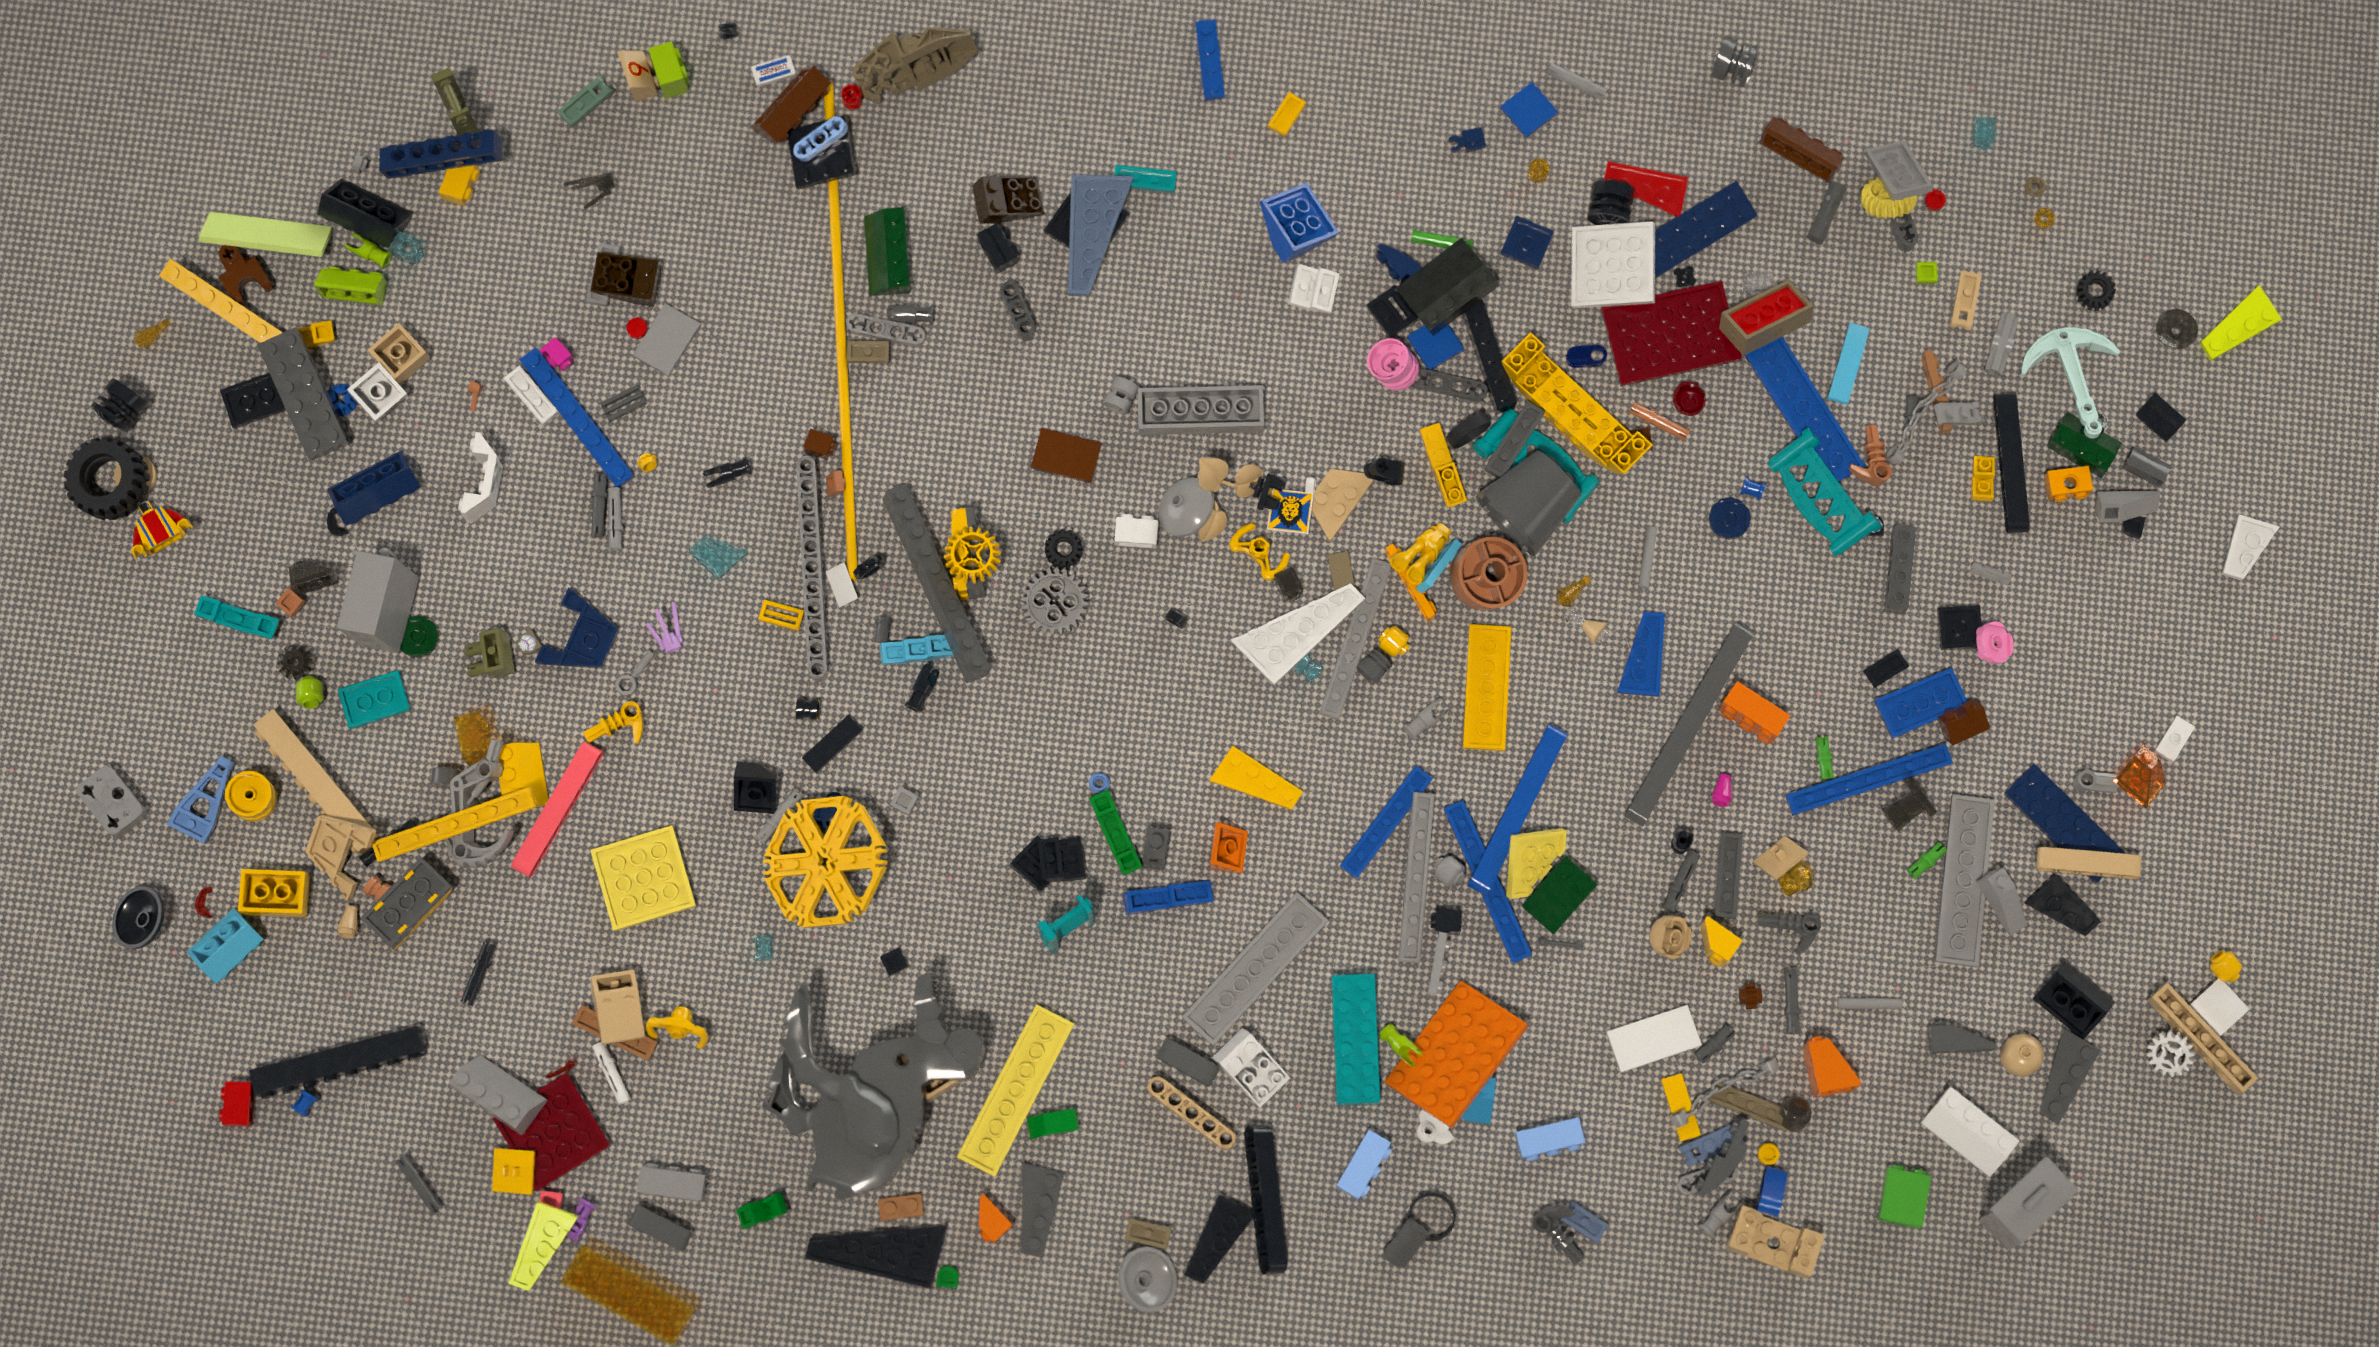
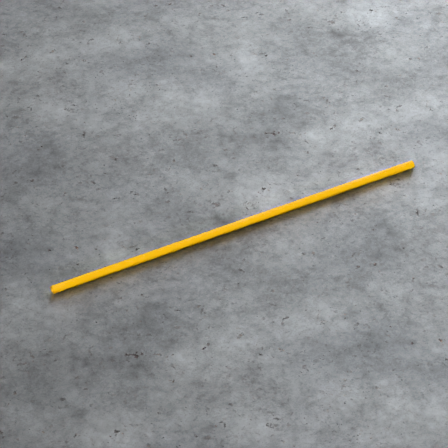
[824,83,858,581]

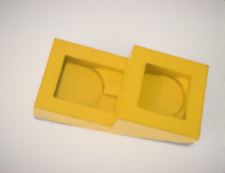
[297,321,335,348]

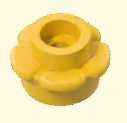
[637,453,657,472]

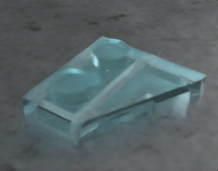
[689,536,747,580]

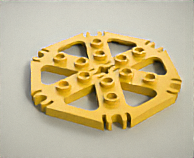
[763,796,887,928]

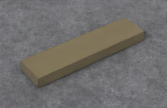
[1708,1080,1794,1132]

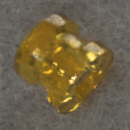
[1528,159,1549,183]

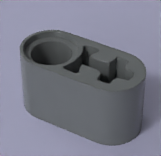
[1890,213,1919,252]

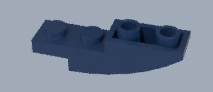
[1376,244,1422,284]

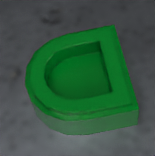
[936,1266,959,1289]

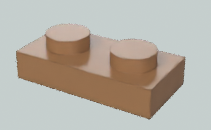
[878,1194,924,1222]

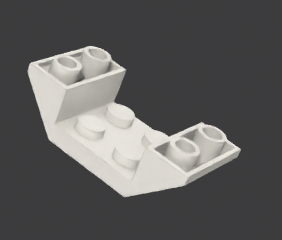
[458,432,503,523]

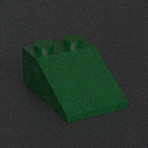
[1521,856,1598,935]

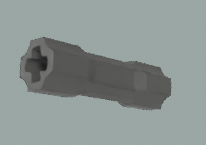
[1806,181,1847,244]

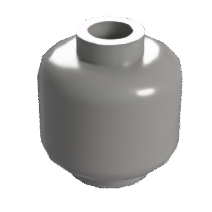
[1434,856,1466,888]

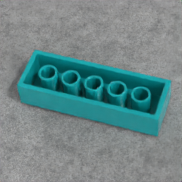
[1331,974,1380,1107]

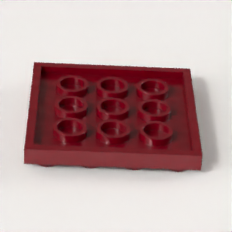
[492,1073,611,1192]

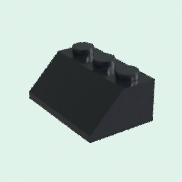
[2033,961,2115,1040]

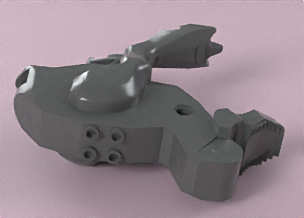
[762,973,985,1200]

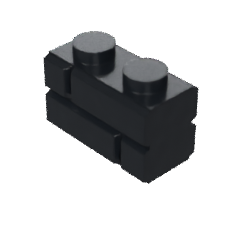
[976,223,1020,274]

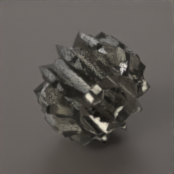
[277,644,314,681]

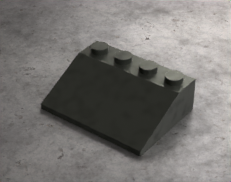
[1396,238,1499,336]

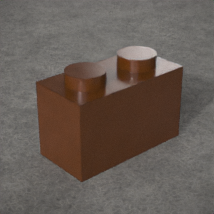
[1938,700,1990,746]

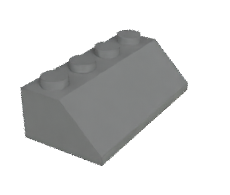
[449,1055,548,1135]

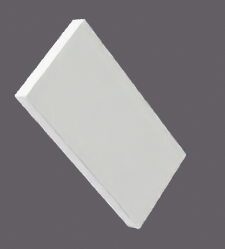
[1606,1005,1702,1073]

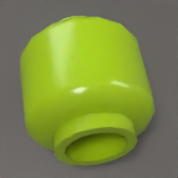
[296,676,324,709]

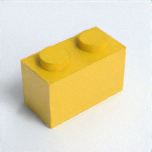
[438,165,480,206]

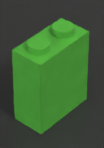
[1877,1165,1931,1229]

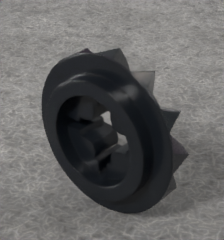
[853,555,884,579]

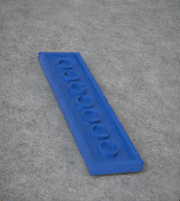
[1745,337,1865,482]

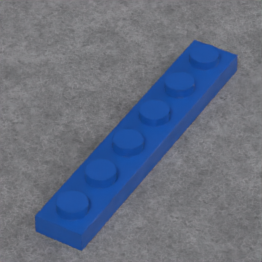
[1340,766,1433,879]

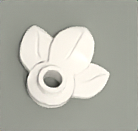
[1416,1109,1454,1145]

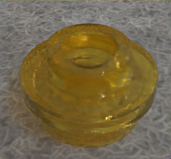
[2034,208,2055,229]

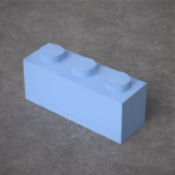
[1515,1117,1585,1162]
[1336,1130,1392,1200]

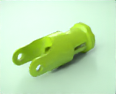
[344,233,392,269]
[1379,1024,1423,1067]

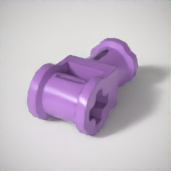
[566,1197,597,1244]

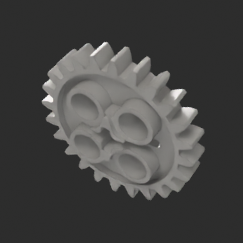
[1021,568,1089,637]

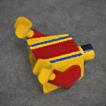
[131,502,193,560]

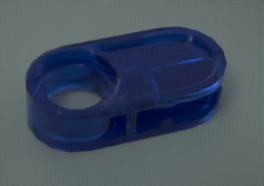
[1566,345,1607,368]

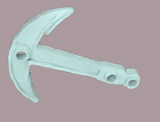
[2021,327,2120,438]

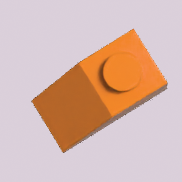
[979,1194,1013,1244]

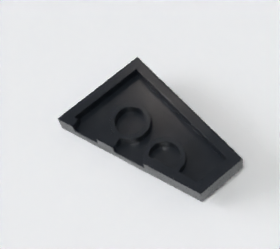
[2025,875,2101,937]

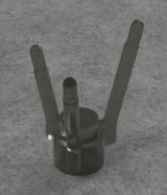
[563,173,615,209]

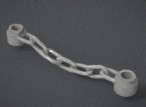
[1885,361,1966,465]
[1669,1057,1779,1128]

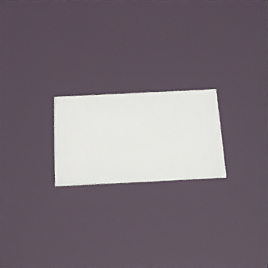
[826,562,858,608]

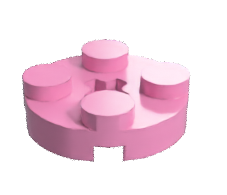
[1976,621,2014,664]

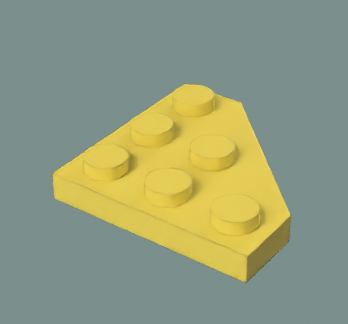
[1506,828,1567,899]

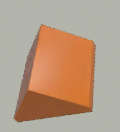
[1210,822,1248,873]

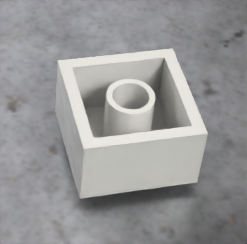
[347,362,407,423]

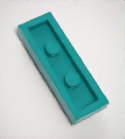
[1114,165,1177,193]

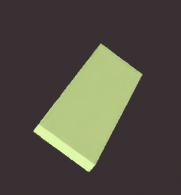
[199,212,332,257]

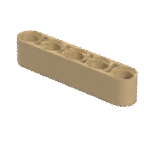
[2036,847,2142,879]
[1148,1077,1236,1151]

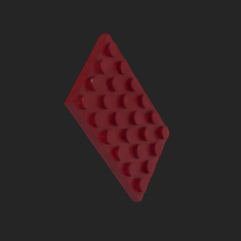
[1601,281,1742,387]

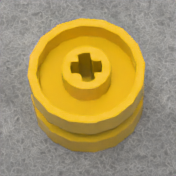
[225,771,277,822]

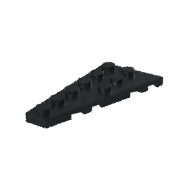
[805,1225,947,1289]

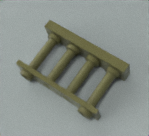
[431,67,479,136]

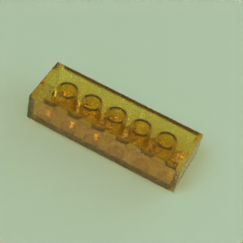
[560,1244,697,1347]

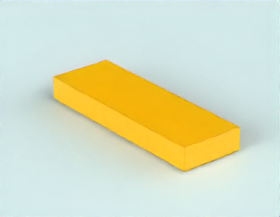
[1661,1074,1701,1142]

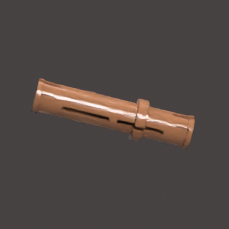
[1629,401,1690,442]

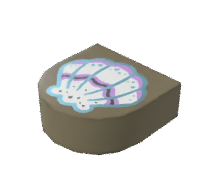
[517,629,541,655]

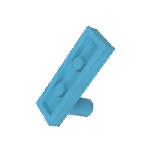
[1415,539,1462,594]

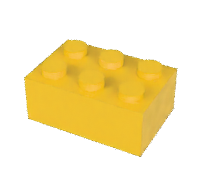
[238,869,310,918]

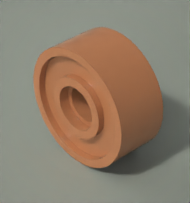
[1450,537,1527,611]

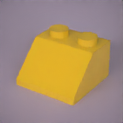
[1700,916,1743,968]

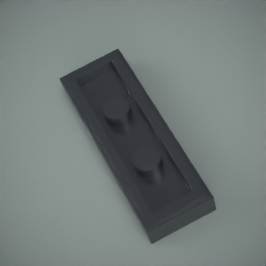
[802,715,863,774]

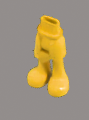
[1390,523,1451,585]

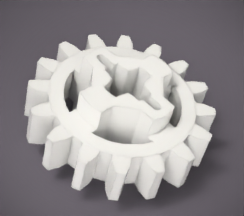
[2147,1029,2196,1077]

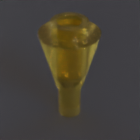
[133,318,171,349]
[1556,576,1591,607]

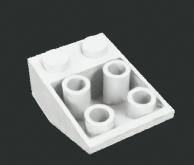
[1212,1028,1290,1108]

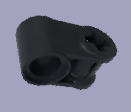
[1363,458,1404,486]

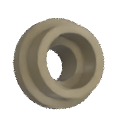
[2025,177,2046,197]

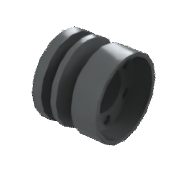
[1711,36,1758,87]

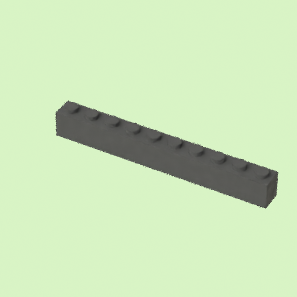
[882,484,990,683]

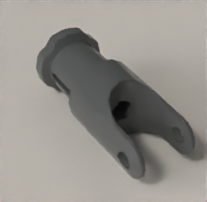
[886,305,934,324]

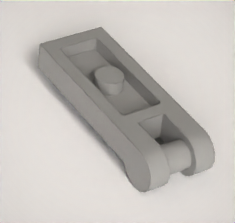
[1934,402,1984,425]

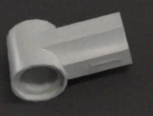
[2073,770,2119,793]

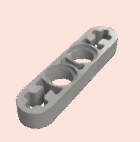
[846,314,926,347]

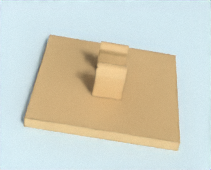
[1753,836,1809,880]

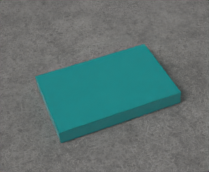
[337,670,411,730]

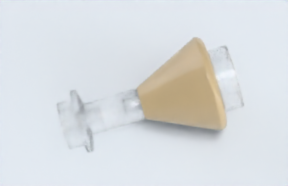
[1563,607,1610,644]

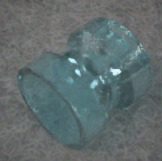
[1294,654,1323,683]

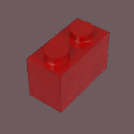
[219,1081,254,1128]

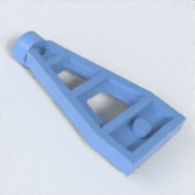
[167,756,235,844]

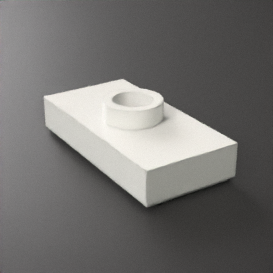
[2154,716,2195,763]

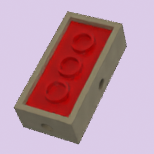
[1719,279,1814,356]

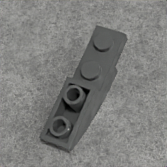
[1695,1119,1750,1196]

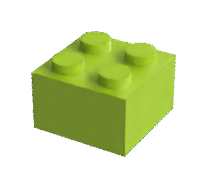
[648,41,690,99]

